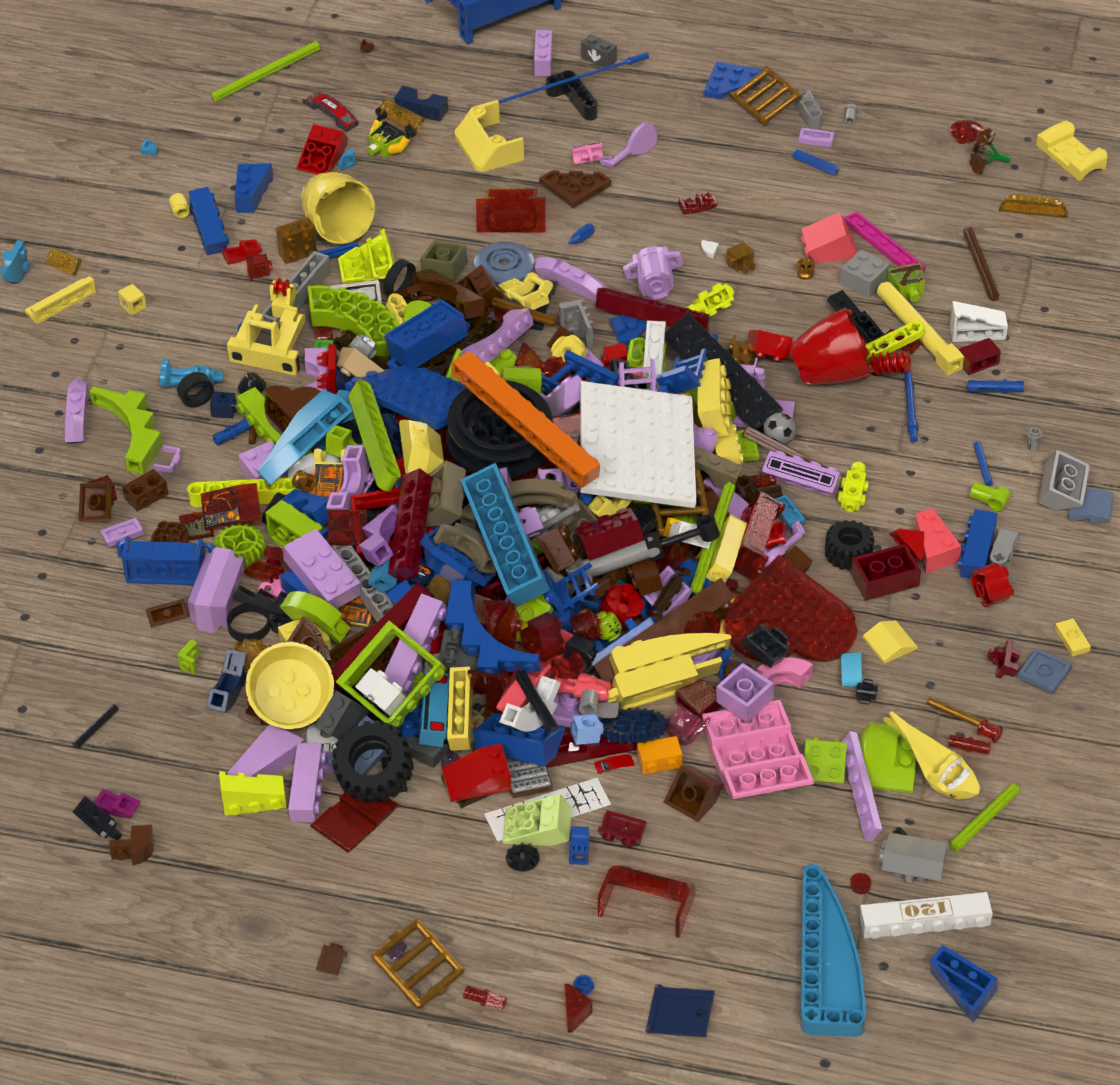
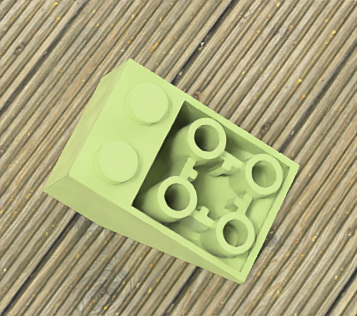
[502,794,572,846]

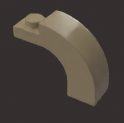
[433,523,497,574]

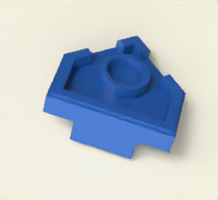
[609,315,647,345]

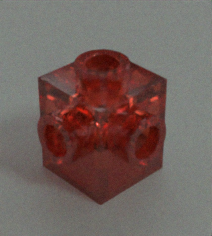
[542,356,569,382]
[570,608,603,641]

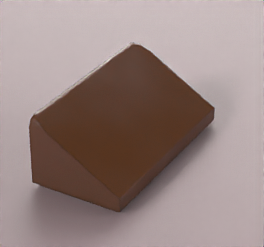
[145,599,189,628]

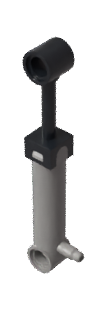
[565,514,720,586]

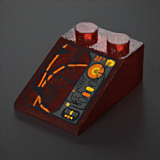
[201,483,262,531]

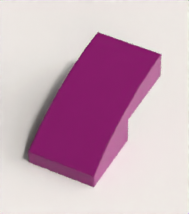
[94,789,140,819]

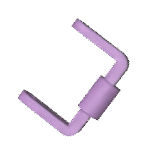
[152,445,181,473]

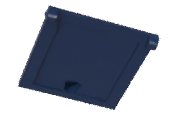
[646,984,715,1037]

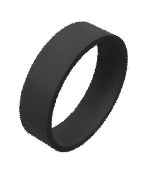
[384,259,416,296]
[227,603,271,643]

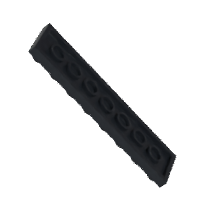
[664,312,783,431]

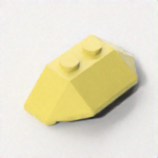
[399,420,444,474]

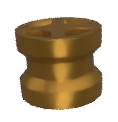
[797,258,815,280]
[292,470,316,493]

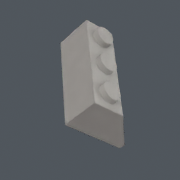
[1038,449,1090,510]

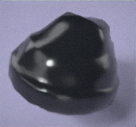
[238,372,267,394]

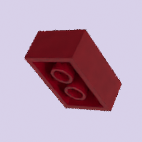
[575,508,644,561]
[850,543,921,601]

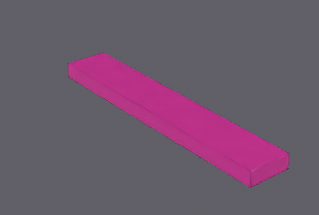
[843,211,925,272]

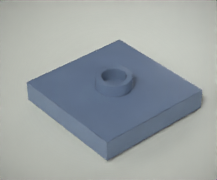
[1017,648,1072,695]

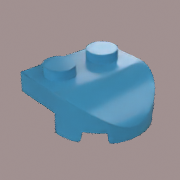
[1,240,30,283]

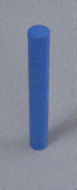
[973,442,993,487]

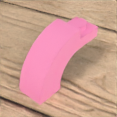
[757,657,813,689]

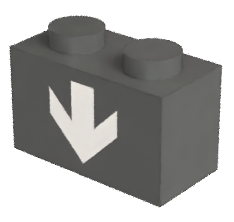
[581,34,617,68]

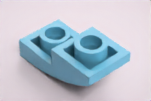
[841,652,863,687]

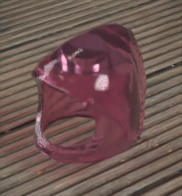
[666,703,711,745]

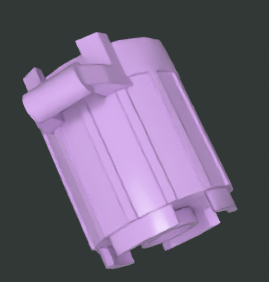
[623,246,684,300]

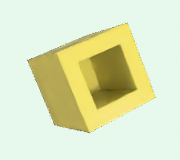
[118,284,146,315]

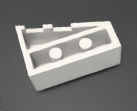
[950,301,1008,342]

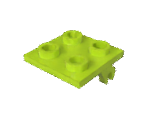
[804,737,847,784]

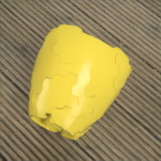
[301,172,375,244]

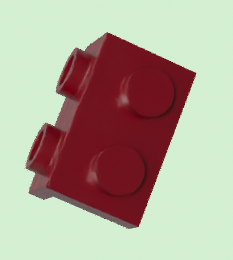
[598,810,647,847]

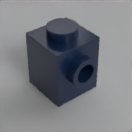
[210,391,238,419]

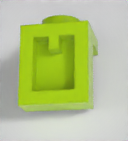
[177,639,200,675]

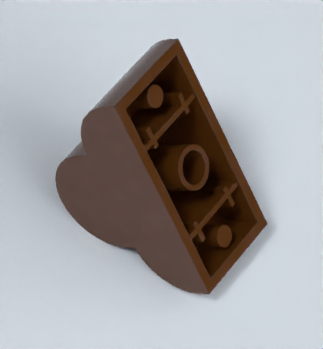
[264,385,321,453]

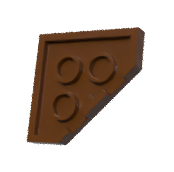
[539,170,612,208]
[571,566,628,598]

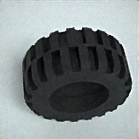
[332,721,414,804]

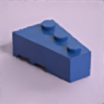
[930,945,998,1022]

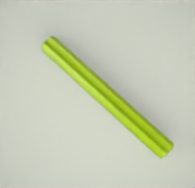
[950,783,1020,852]

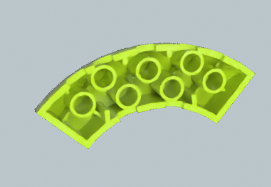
[307,285,399,358]

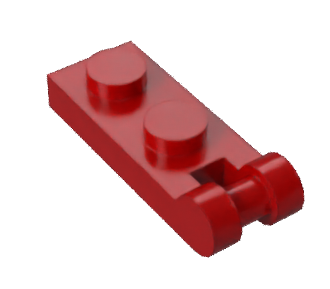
[765,520,788,549]

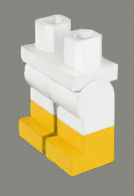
[663,517,711,549]

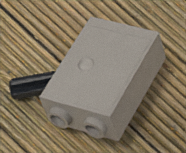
[879,827,948,883]

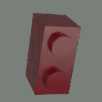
[958,338,1001,375]

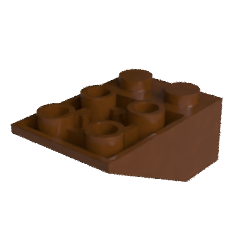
[441,264,504,310]

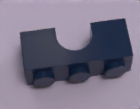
[394,86,448,122]

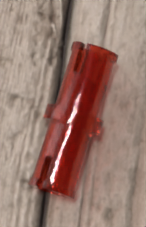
[948,734,991,755]

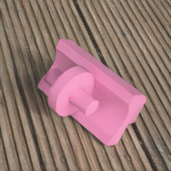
[571,142,603,165]

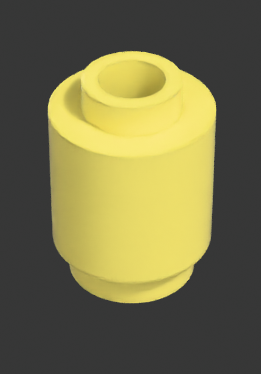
[169,193,190,218]

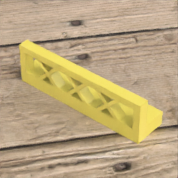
[25,276,96,324]

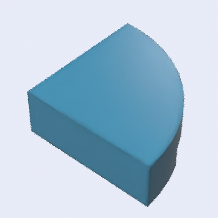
[140,139,158,156]
[338,149,356,170]

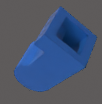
[569,826,589,865]

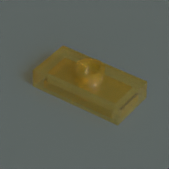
[45,247,82,276]

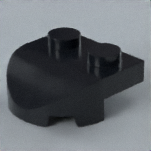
[741,624,791,668]

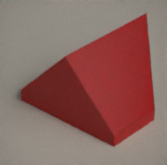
[889,528,924,562]

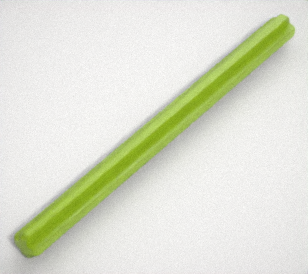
[211,41,320,102]
[690,482,735,594]

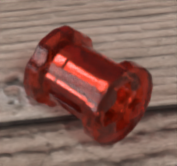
[977,718,1004,743]

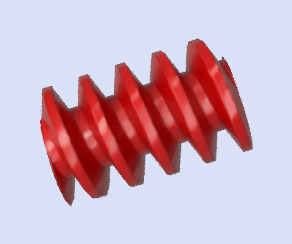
[871,350,911,375]

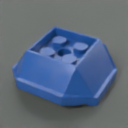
[420,525,499,587]

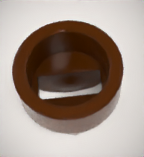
[360,39,374,53]

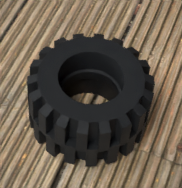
[825,520,874,571]

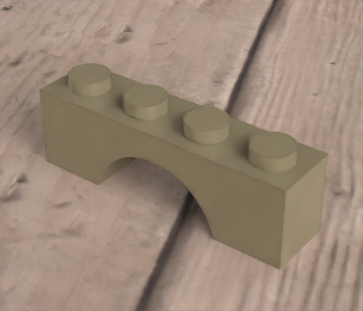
[694,446,743,489]

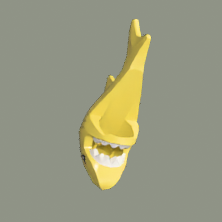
[883,711,981,800]

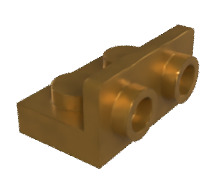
[729,335,755,365]

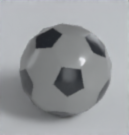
[763,412,796,445]

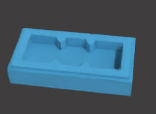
[770,494,806,530]

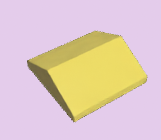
[863,621,918,664]

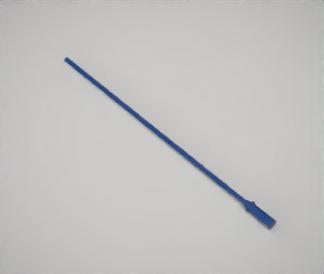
[468,52,649,111]

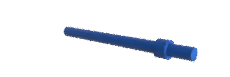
[904,369,919,442]

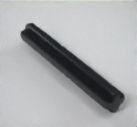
[515,669,558,733]

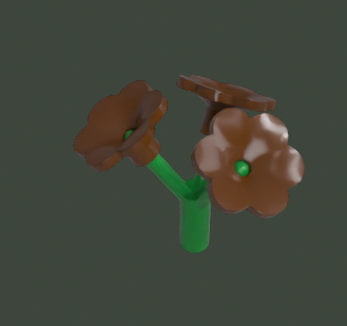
[970,128,1011,175]

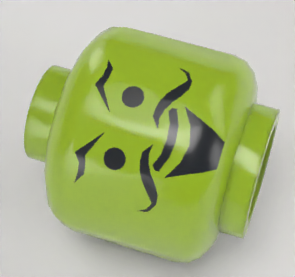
[593,611,622,642]

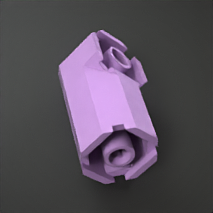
[188,547,245,632]

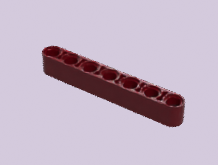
[595,288,710,332]
[331,583,434,692]

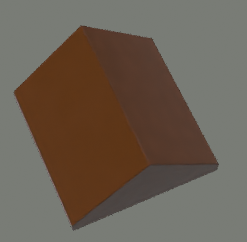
[79,481,112,523]

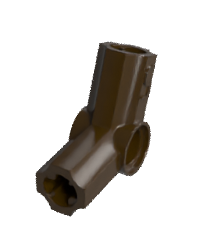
[736,475,783,510]

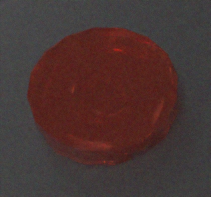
[684,611,721,634]

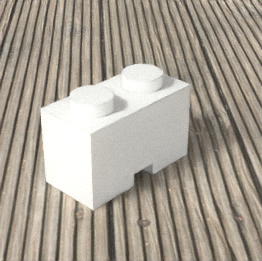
[355,668,406,716]

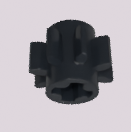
[856,679,878,704]

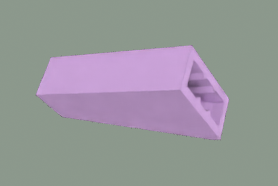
[228,724,304,777]

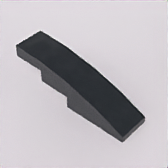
[233,585,288,615]

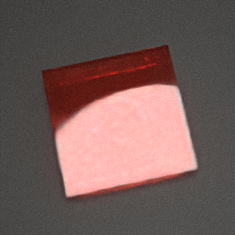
[327,510,368,546]

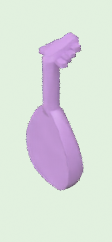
[600,122,657,169]
[752,520,805,571]

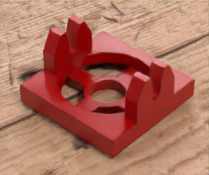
[316,344,337,395]

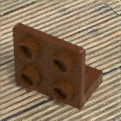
[536,521,580,573]

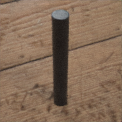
[72,704,119,749]

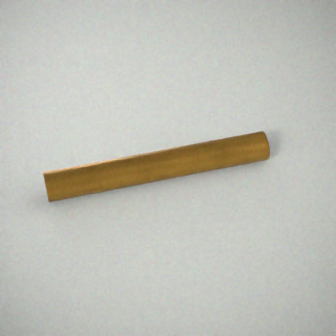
[927,697,985,729]

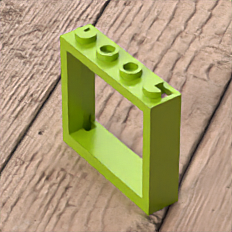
[336,621,446,729]

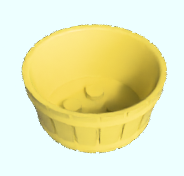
[246,642,334,729]

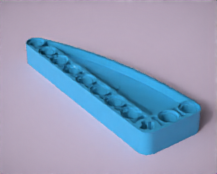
[800,864,866,1037]

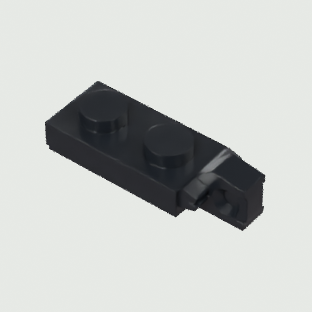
[73,796,123,840]

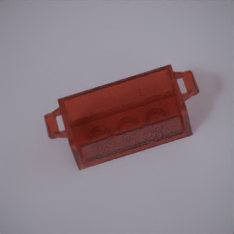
[733,491,785,582]

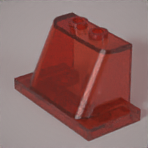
[476,188,546,232]

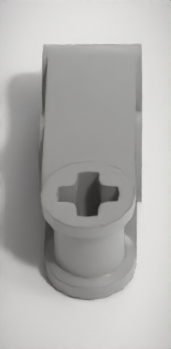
[793,89,823,130]
[990,527,1019,568]

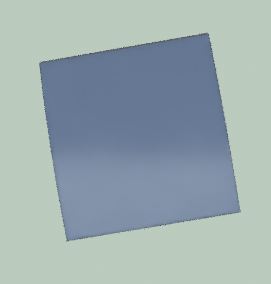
[1069,488,1114,524]

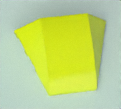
[338,229,398,284]

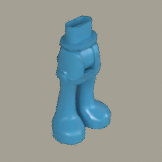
[159,359,223,388]

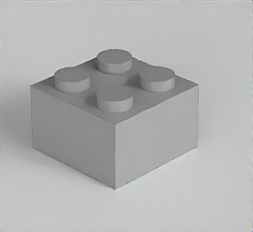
[840,250,890,298]

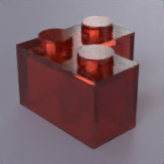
[520,612,564,663]

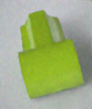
[970,482,1011,511]

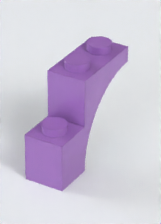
[359,505,397,566]

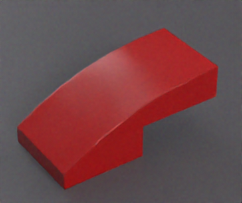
[222,239,262,264]

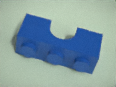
[280,489,332,526]

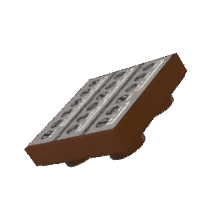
[507,760,553,798]

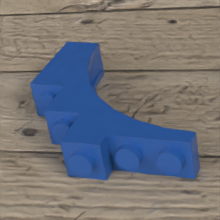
[445,580,543,678]

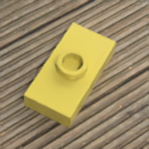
[1055,618,1091,657]

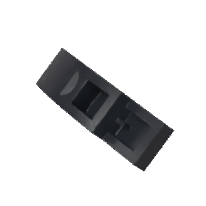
[827,290,885,344]

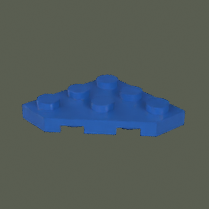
[704,61,763,99]

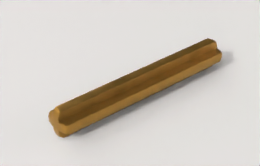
[491,297,557,326]

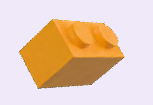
[637,736,683,775]

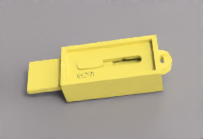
[607,654,722,712]

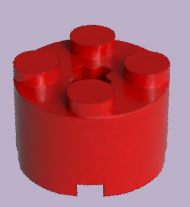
[971,563,1014,607]
[599,583,644,630]

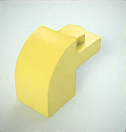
[588,495,632,517]

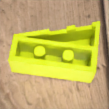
[219,771,287,816]

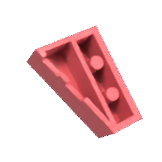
[915,508,961,574]

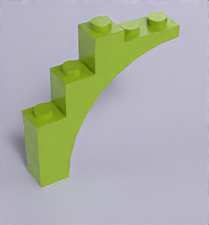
[90,387,163,475]

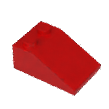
[442,744,511,802]

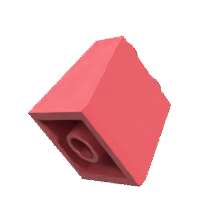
[801,212,858,263]

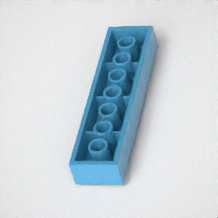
[461,463,551,607]

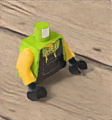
[367,107,417,158]

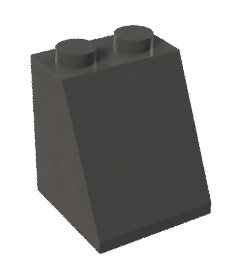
[315,691,370,739]

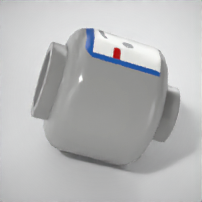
[349,334,377,360]

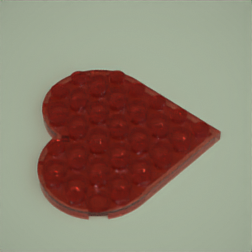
[724,555,858,662]

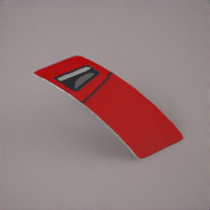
[594,754,635,774]

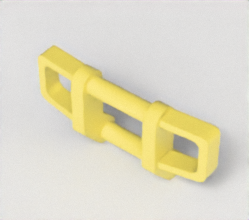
[498,272,553,310]

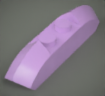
[535,257,607,302]
[65,376,89,442]

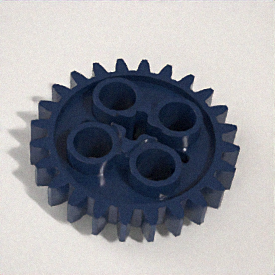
[601,707,666,744]

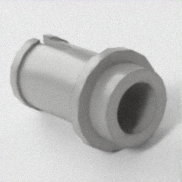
[845,104,858,125]
[1027,427,1043,451]

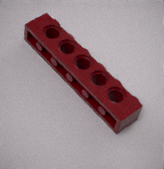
[388,468,433,582]

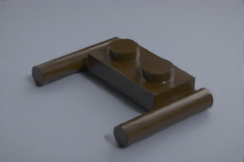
[646,566,691,620]

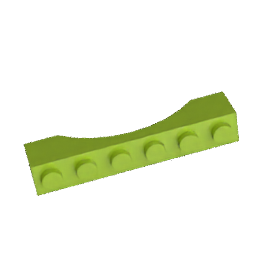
[236,387,312,455]

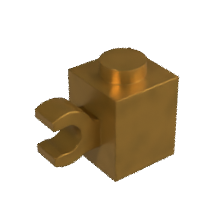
[726,241,756,274]

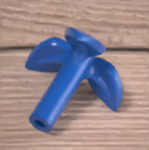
[717,649,749,681]

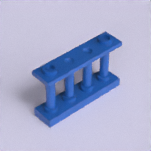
[541,350,620,408]

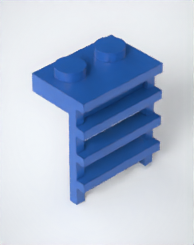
[656,348,708,394]
[543,562,600,615]

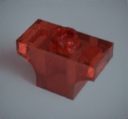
[656,542,691,574]

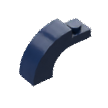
[206,649,248,712]

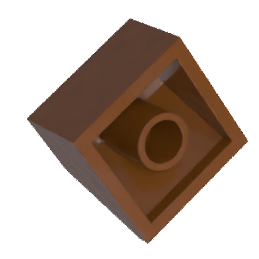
[664,765,724,822]

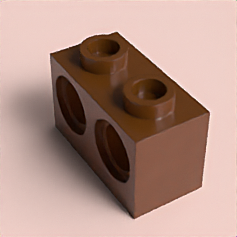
[122,469,168,512]

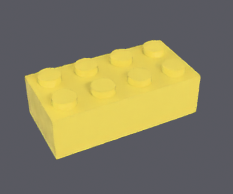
[698,358,731,437]

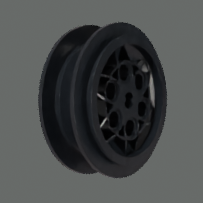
[446,380,553,479]

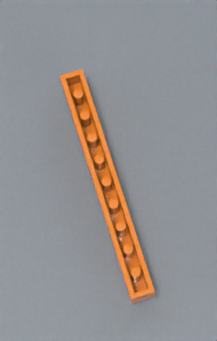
[452,351,600,488]

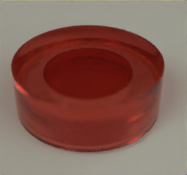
[850,873,872,894]

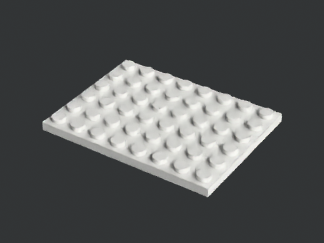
[580,381,696,508]

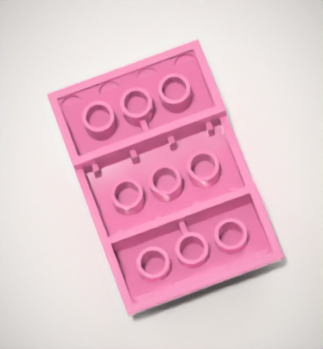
[702,700,814,799]

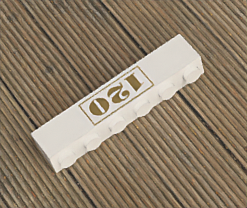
[859,892,992,939]

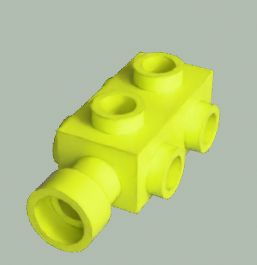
[686,282,734,316]
[838,462,869,512]

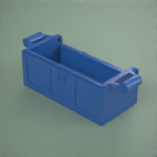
[384,299,470,368]
[116,536,215,585]

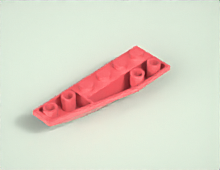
[496,629,574,712]

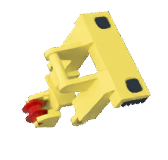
[227,278,305,376]

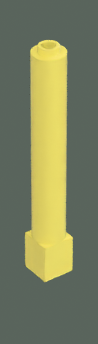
[877,282,964,376]

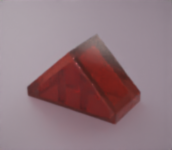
[565,984,592,1033]

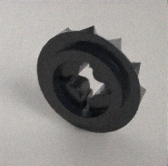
[506,842,539,872]

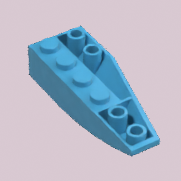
[257,390,353,486]

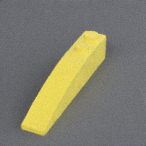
[609,633,731,675]

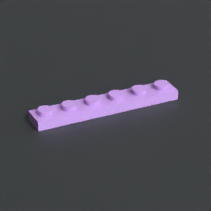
[841,731,882,842]

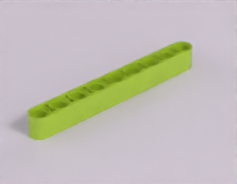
[348,379,401,492]

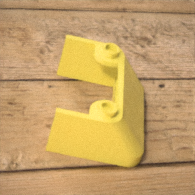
[455,100,524,172]

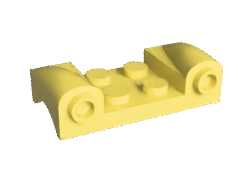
[1036,121,1108,181]

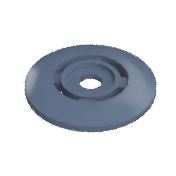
[474,242,535,285]

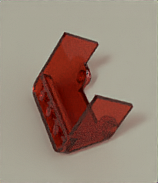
[467,599,523,695]
[598,865,695,938]

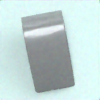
[579,689,619,718]

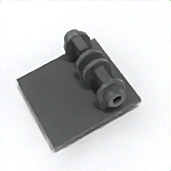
[439,627,479,675]

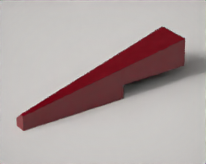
[546,730,642,768]

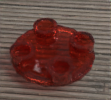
[950,120,984,144]

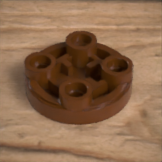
[151,521,190,543]

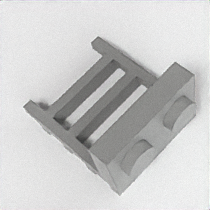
[559,299,594,353]

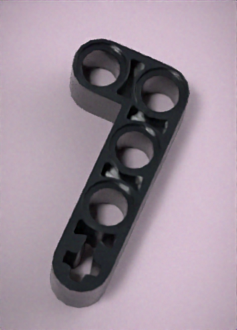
[546,70,597,121]

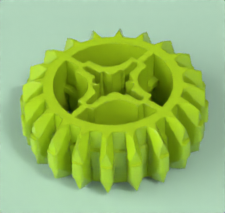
[214,523,266,568]

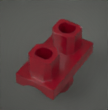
[987,639,1021,679]

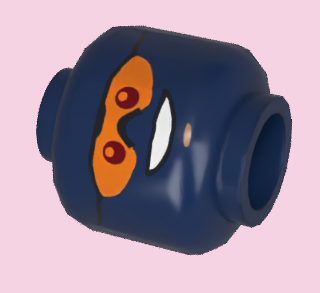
[407,558,434,587]

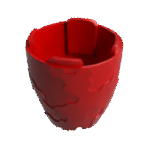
[790,308,874,385]

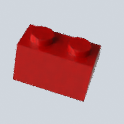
[748,330,793,362]

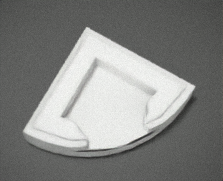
[701,240,719,259]

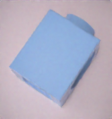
[570,714,603,745]

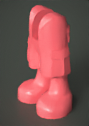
[554,661,612,702]

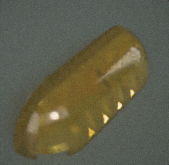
[998,194,1068,218]

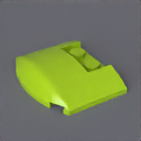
[859,722,920,793]

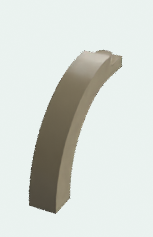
[460,479,580,532]

